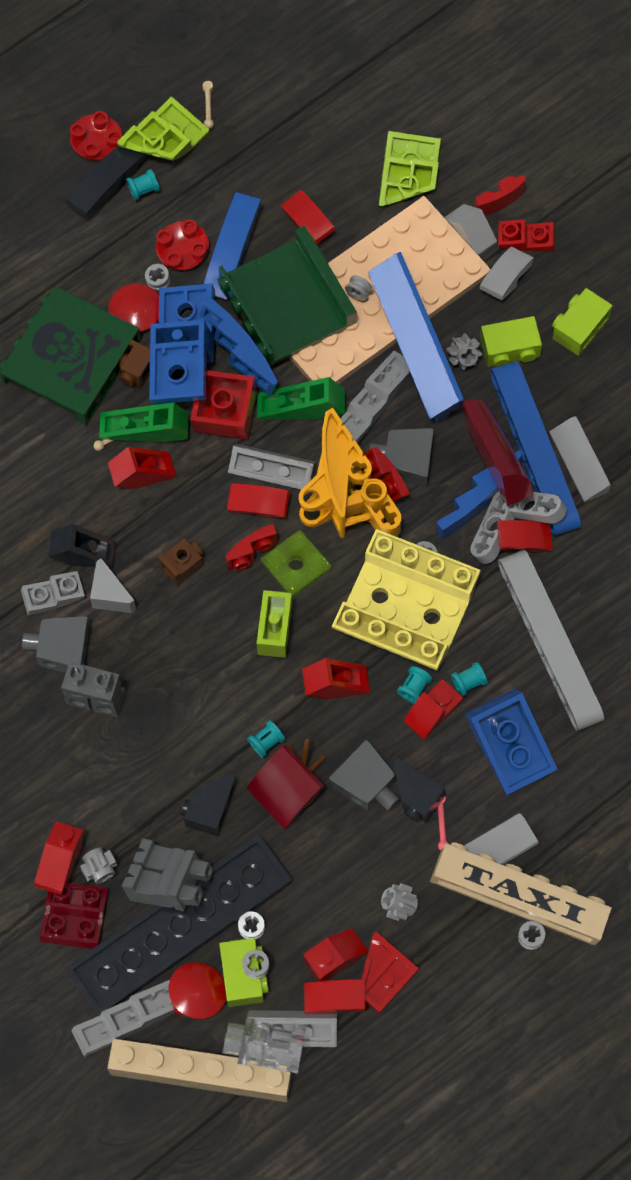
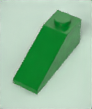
[257,377,345,420]
[99,402,189,442]

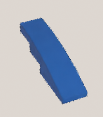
[204,192,262,300]
[199,296,278,396]
[436,450,522,540]

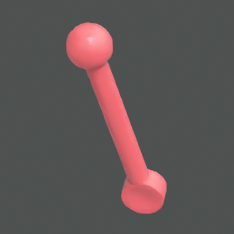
[438,797,449,851]

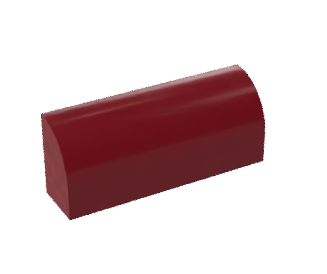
[462,399,533,506]

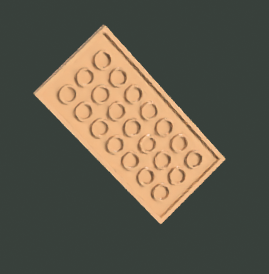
[289,196,490,384]

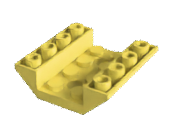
[332,529,480,670]

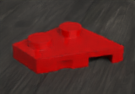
[362,932,419,1015]

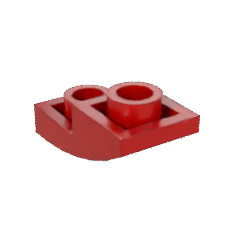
[475,175,526,216]
[280,190,336,244]
[498,219,555,251]
[361,447,410,503]
[227,483,290,518]
[497,520,552,552]
[225,524,277,571]
[304,979,365,1014]

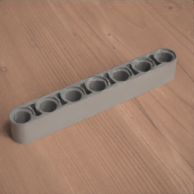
[498,550,604,731]

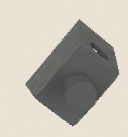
[370,428,433,488]
[22,616,90,673]
[329,740,400,811]

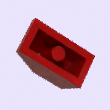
[108,447,176,489]
[302,658,370,699]
[34,821,83,895]
[303,928,369,982]

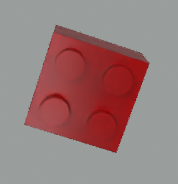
[190,370,258,439]

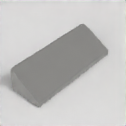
[549,416,610,503]
[228,444,316,489]
[464,813,539,865]
[247,1010,337,1047]

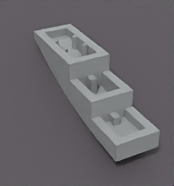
[340,351,411,444]
[71,980,176,1057]

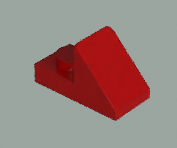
[403,679,463,740]

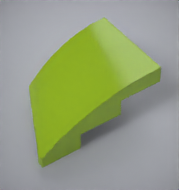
[117,97,210,161]
[379,131,441,207]

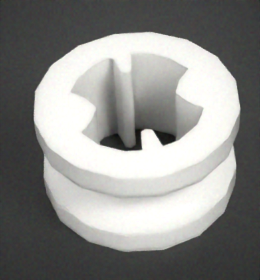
[238,912,265,940]

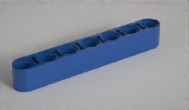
[490,361,581,536]

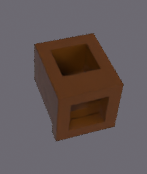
[119,340,150,389]
[158,538,203,586]

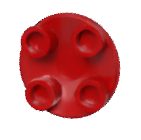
[70,111,122,160]
[156,219,209,270]
[109,284,159,332]
[168,962,226,1019]

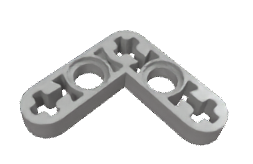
[470,491,567,564]

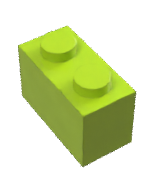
[552,288,613,356]
[480,316,542,367]
[257,590,292,658]
[219,938,268,1007]

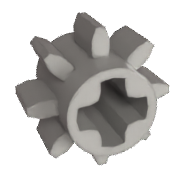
[446,333,482,370]
[80,848,117,884]
[381,883,418,921]

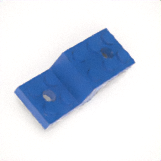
[149,284,214,404]

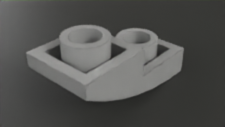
[480,247,533,300]
[21,571,85,615]

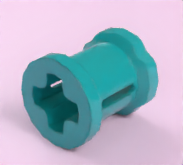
[126,169,160,201]
[451,662,488,697]
[397,666,432,704]
[247,720,286,758]

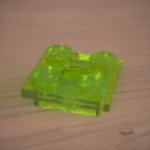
[260,530,331,597]

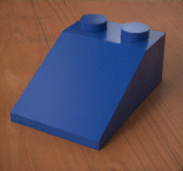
[464,689,558,795]

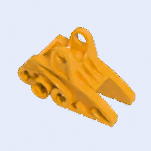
[299,408,401,538]

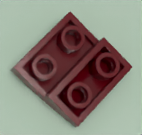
[247,744,324,829]
[39,883,108,949]

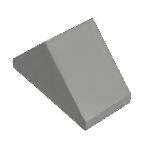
[444,204,497,256]
[90,559,136,613]

